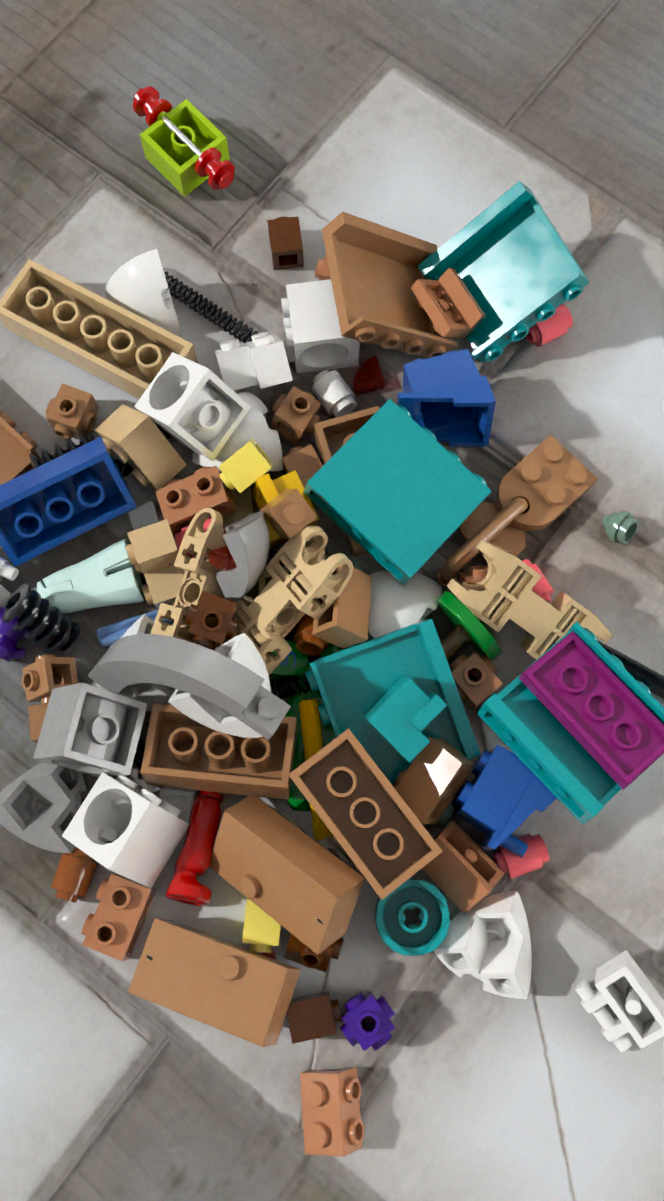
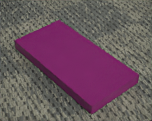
[519,631,664,790]

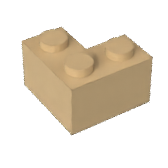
[94,404,187,490]
[125,519,185,609]

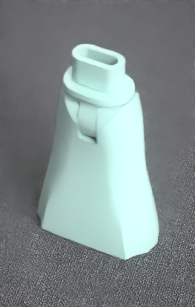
[30,539,145,614]

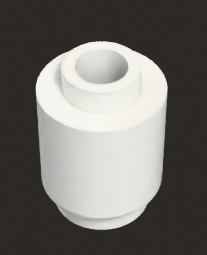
[311,370,357,418]

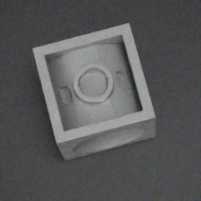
[33,682,147,777]

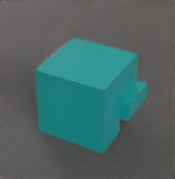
[363,676,447,763]

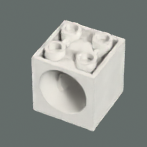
[281,279,360,374]
[134,352,251,461]
[62,772,190,889]

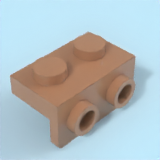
[411,268,485,338]
[300,1067,364,1157]

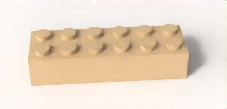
[0,259,198,399]

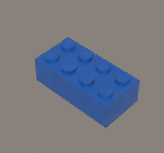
[0,437,137,567]

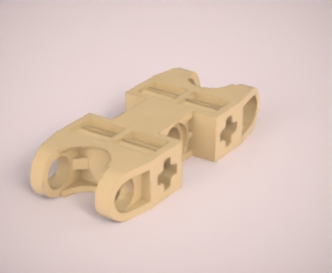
[150,508,234,648]
[208,526,354,676]
[447,539,613,660]

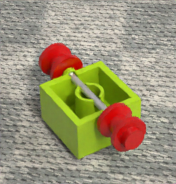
[133,86,235,197]

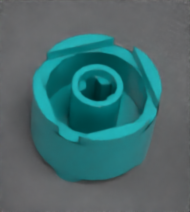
[374,879,450,956]

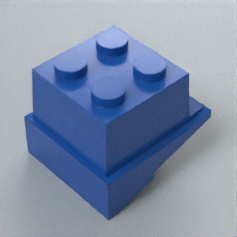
[397,349,496,447]
[453,745,556,858]

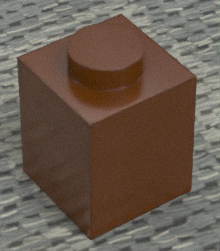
[267,216,304,270]
[287,991,342,1044]

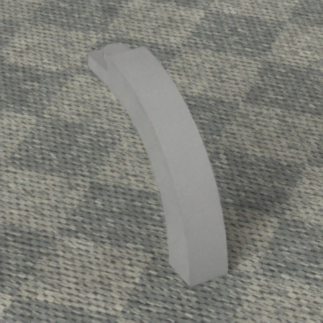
[87,634,291,740]

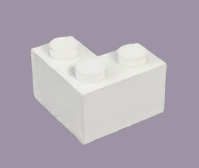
[215,331,293,391]

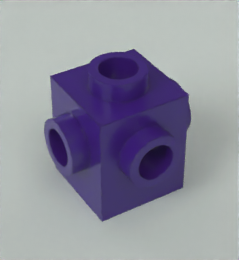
[340,991,395,1051]

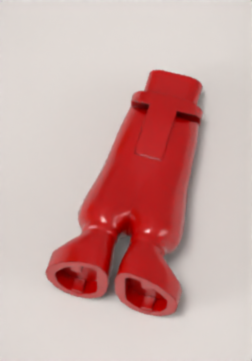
[166,791,223,907]

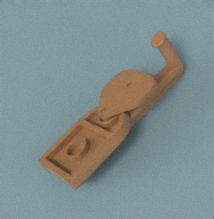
[437,435,598,587]

